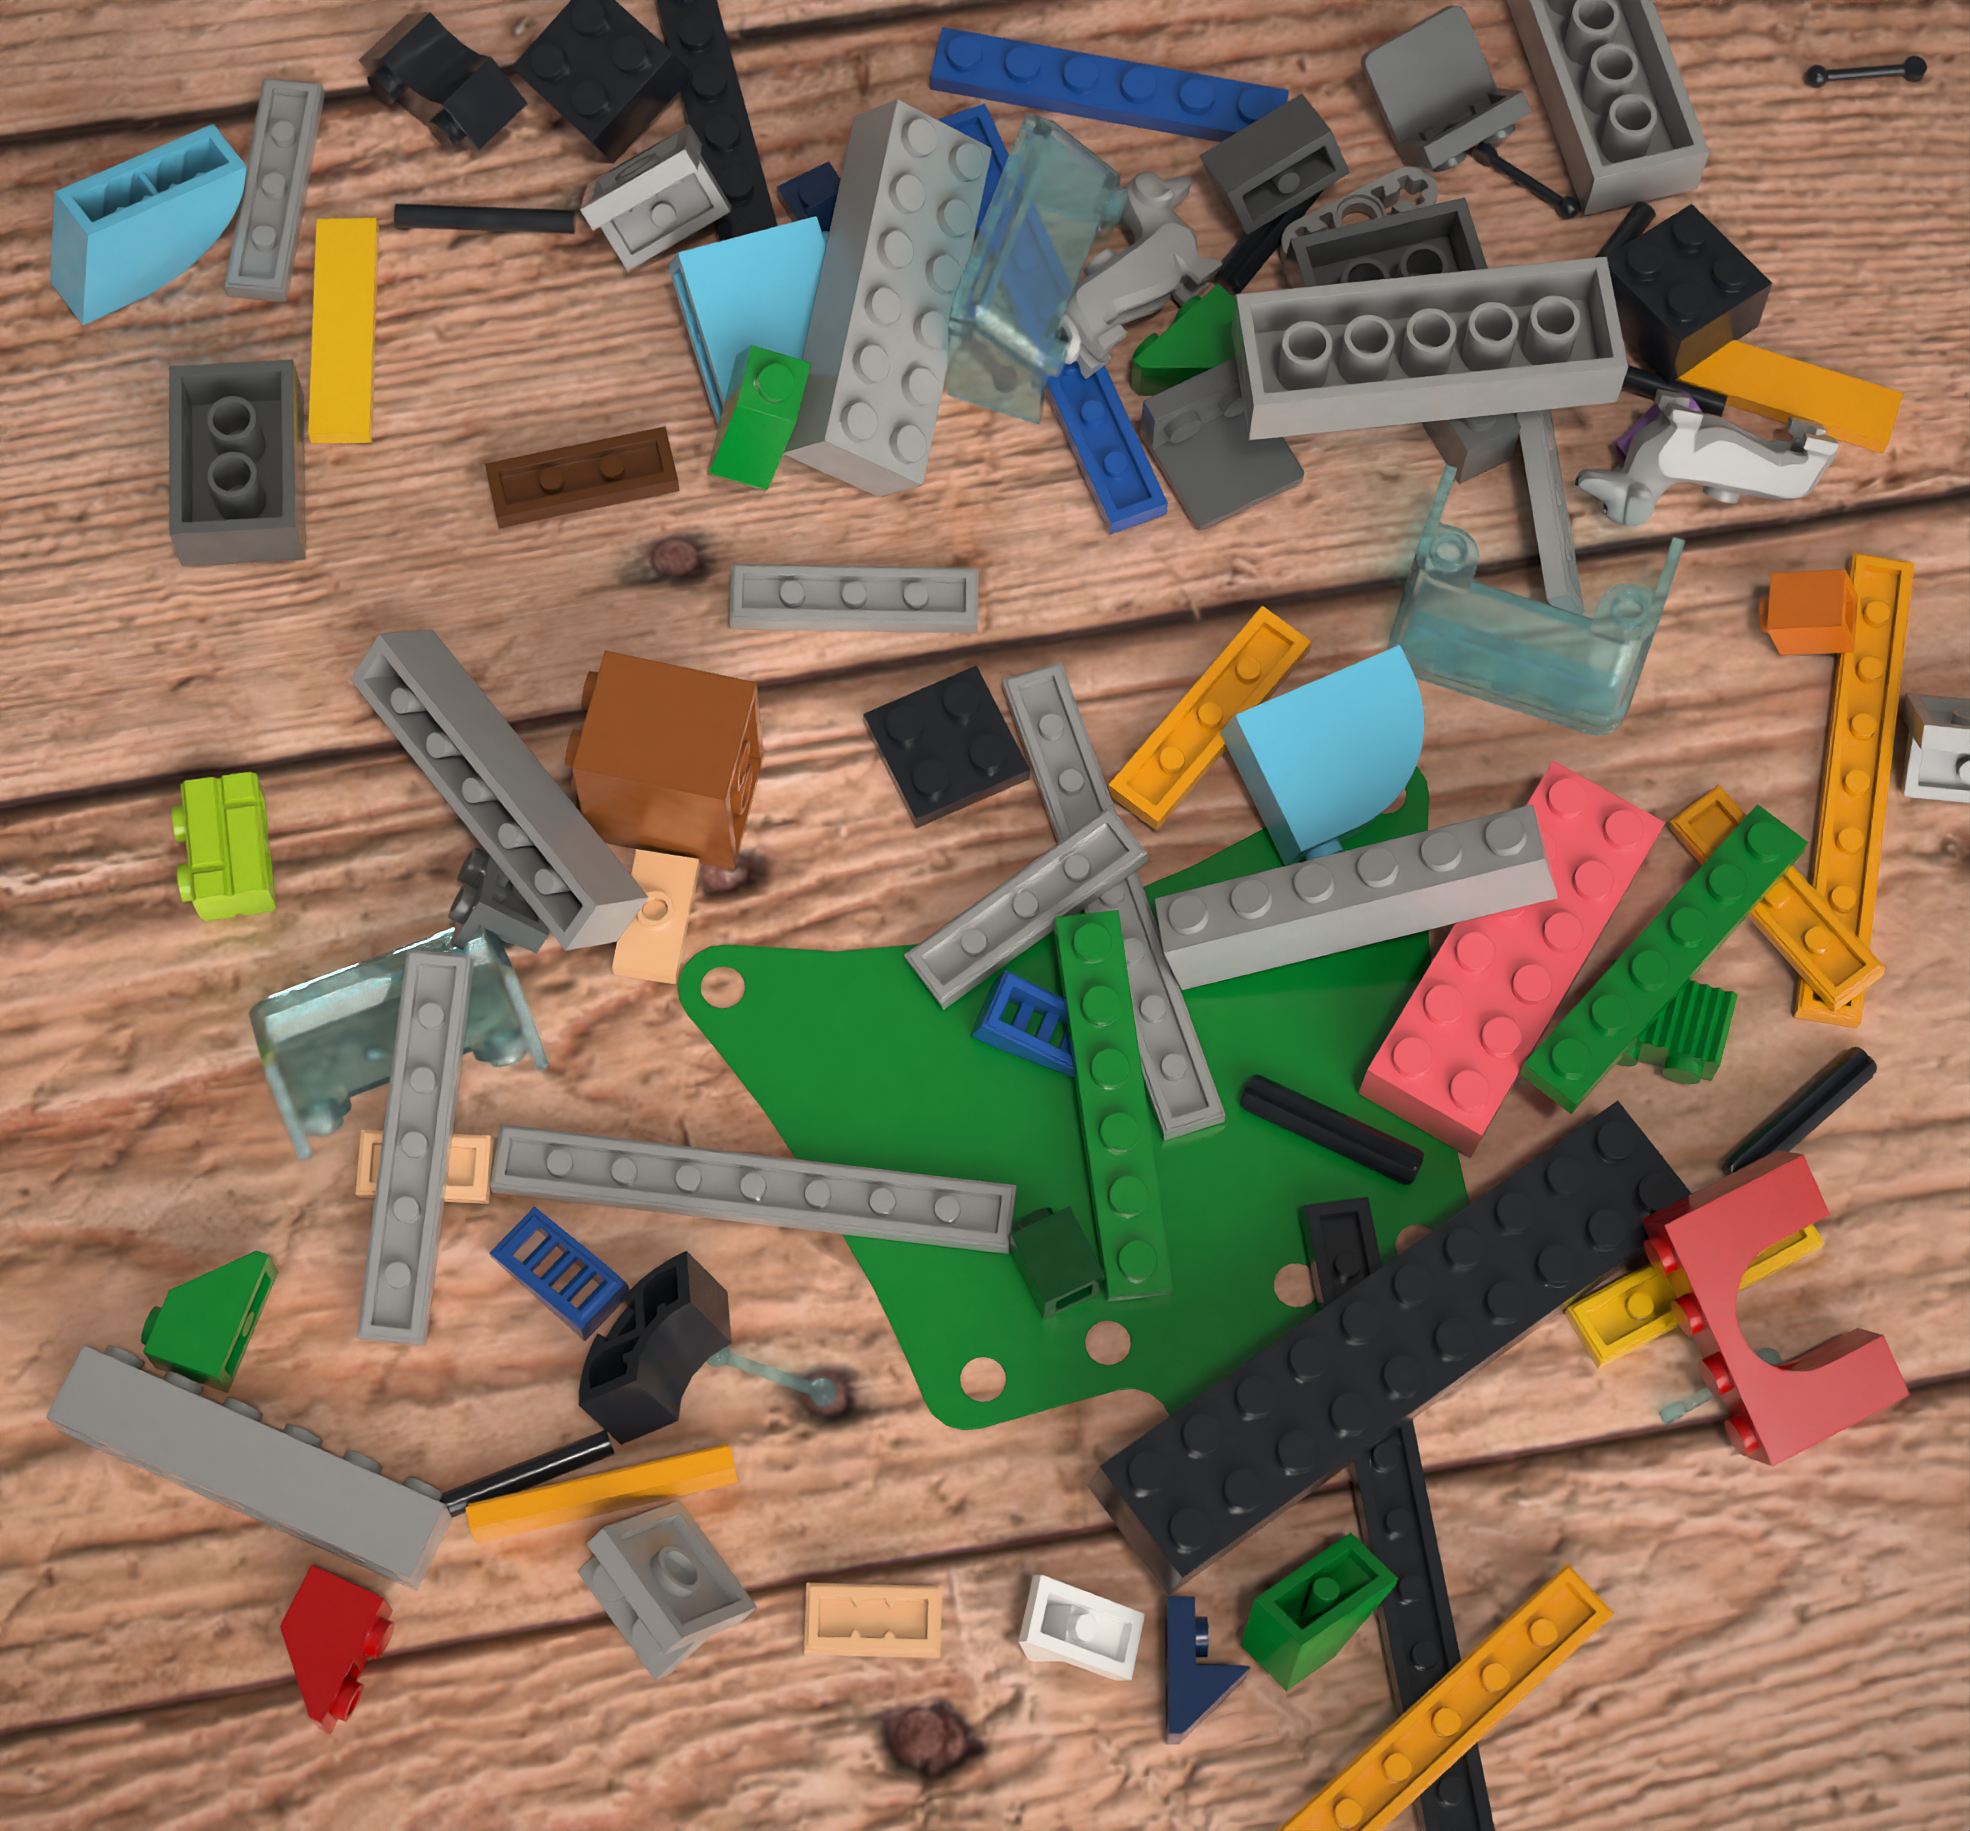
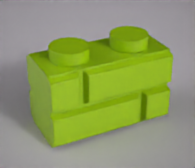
[171,772,277,921]

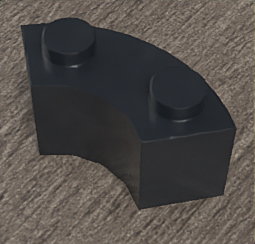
[359,12,528,151]
[579,1250,732,1445]

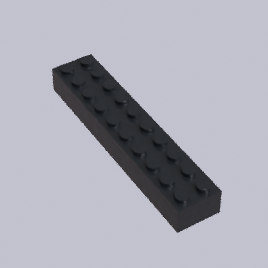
[1087,1100,1692,1596]

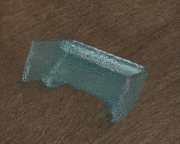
[948,113,1128,425]
[1387,465,1685,735]
[249,926,550,1161]

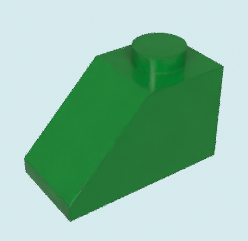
[707,345,811,491]
[141,1250,278,1393]
[1240,1533,1398,1691]

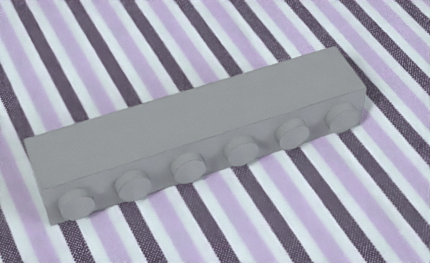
[350,629,649,951]
[1155,804,1558,990]
[46,1345,453,1591]

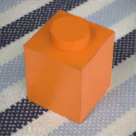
[1759,569,1858,655]

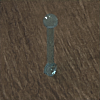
[706,1346,836,1407]
[1658,1347,1781,1425]

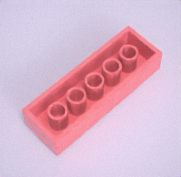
[1358,760,1665,1158]

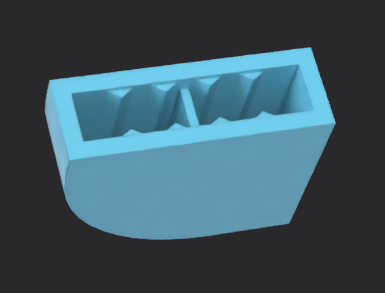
[50,124,247,325]
[668,216,829,427]
[1220,645,1424,866]

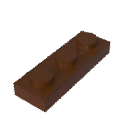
[485,426,680,528]

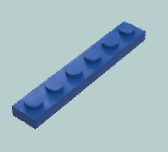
[930,27,1289,142]

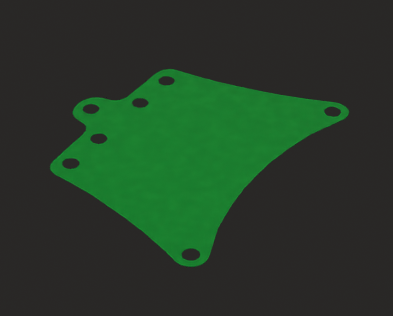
[678,766,1470,1431]

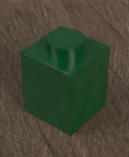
[1009,1206,1105,1320]

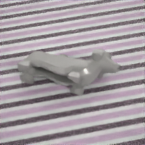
[1053,171,1223,379]
[1575,389,1839,526]

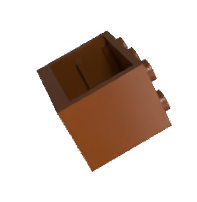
[565,650,764,871]

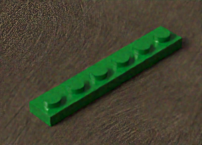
[1520,804,1809,1114]
[1053,910,1174,1302]

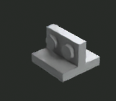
[580,124,731,271]
[1900,693,1970,803]
[578,1500,757,1680]

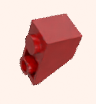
[280,1564,395,1734]

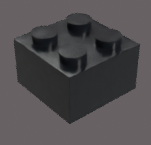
[511,0,693,163]
[1607,204,1772,384]

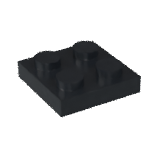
[863,665,1030,829]

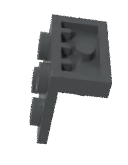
[1140,358,1304,530]

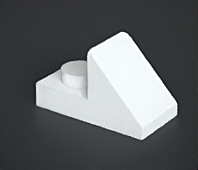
[1019,1575,1145,1680]

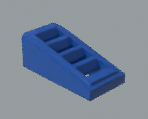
[970,970,1075,1078]
[489,1206,629,1341]

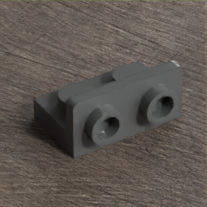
[448,847,550,954]

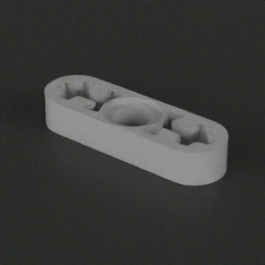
[1280,166,1438,265]

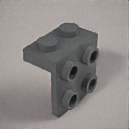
[1361,5,1532,172]

